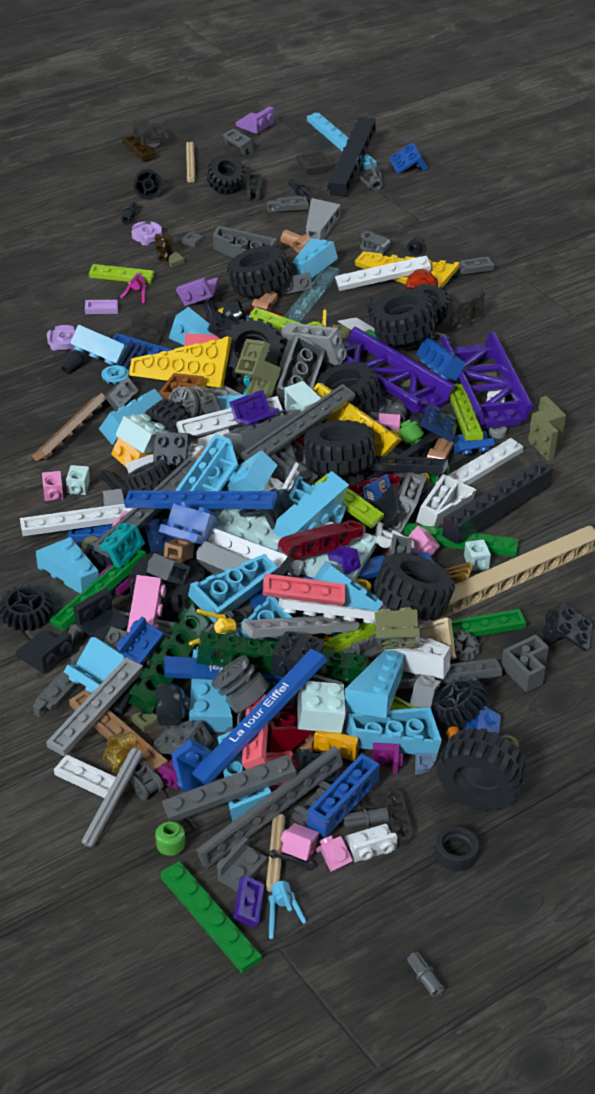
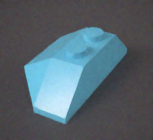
[175,434,238,491]

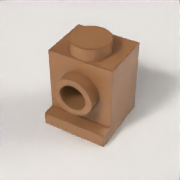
[164,538,194,563]

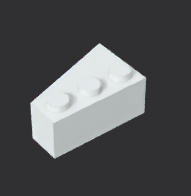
[416,474,477,527]
[385,638,450,679]

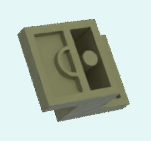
[235,339,281,399]
[528,396,566,461]
[374,607,420,650]

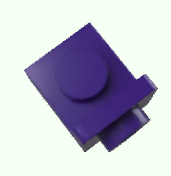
[327,546,361,574]

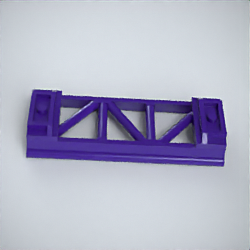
[341,326,456,413]
[441,331,534,428]

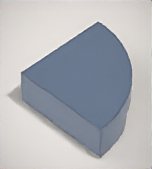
[415,753,437,775]

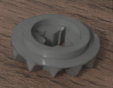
[453,630,480,662]

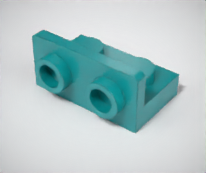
[99,523,145,568]

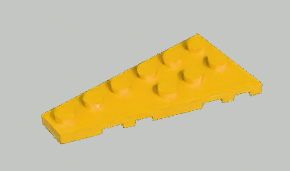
[355,252,460,288]
[129,336,232,389]
[312,383,402,476]

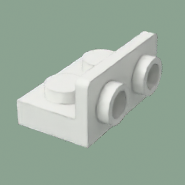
[344,824,397,862]

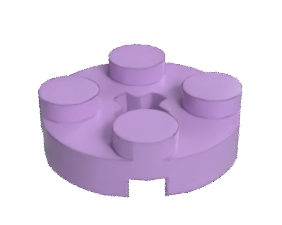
[131,221,162,245]
[47,325,76,351]

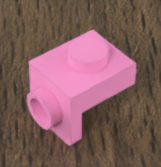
[315,835,353,872]

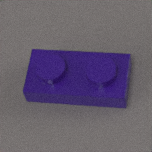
[233,875,264,928]

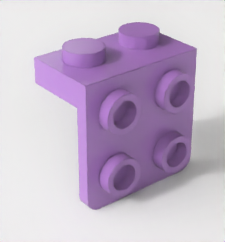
[236,106,274,134]
[176,278,219,306]

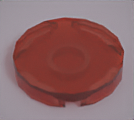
[406,269,438,290]

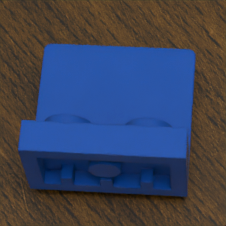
[389,142,429,174]
[171,739,212,791]

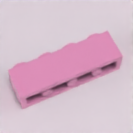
[127,575,166,656]

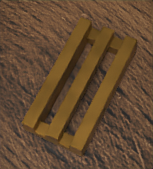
[445,562,473,583]

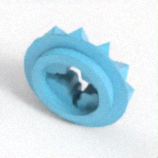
[102,365,129,385]

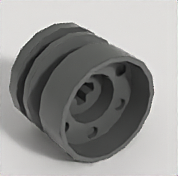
[169,386,213,419]
[211,656,269,713]

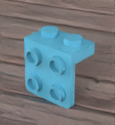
[64,637,125,693]

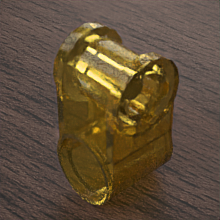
[102,732,137,775]

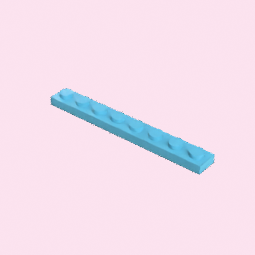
[307,113,377,170]

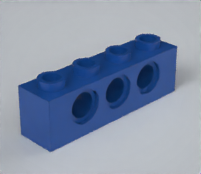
[416,336,466,381]
[307,754,380,838]

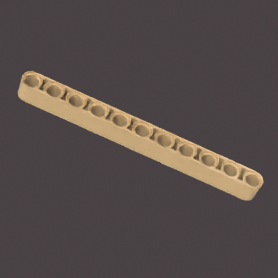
[437,526,595,619]

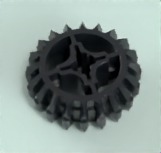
[0,584,53,632]
[432,676,488,727]

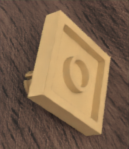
[418,617,456,660]

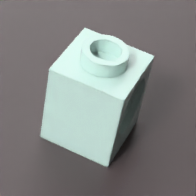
[66,465,90,495]
[464,540,491,571]

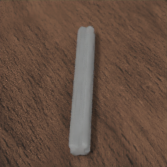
[82,748,143,848]

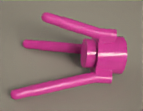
[120,273,147,304]

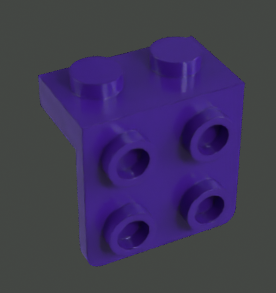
[229,390,280,426]

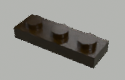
[122,134,155,161]

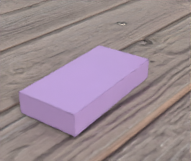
[85,300,118,314]

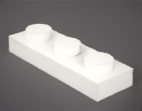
[54,755,116,798]

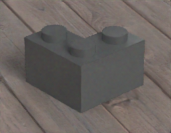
[501,635,549,693]

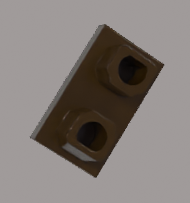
[154,233,174,262]

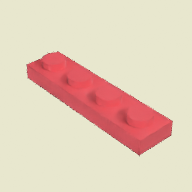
[263,574,345,606]
[242,694,268,770]

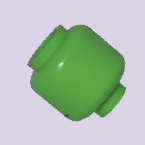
[398,419,424,446]
[155,821,185,856]

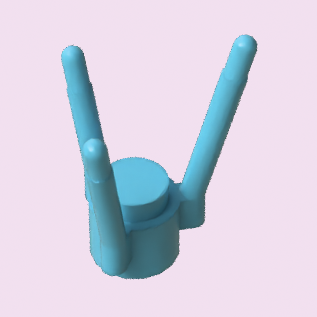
[269,881,306,939]

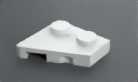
[375,522,414,554]

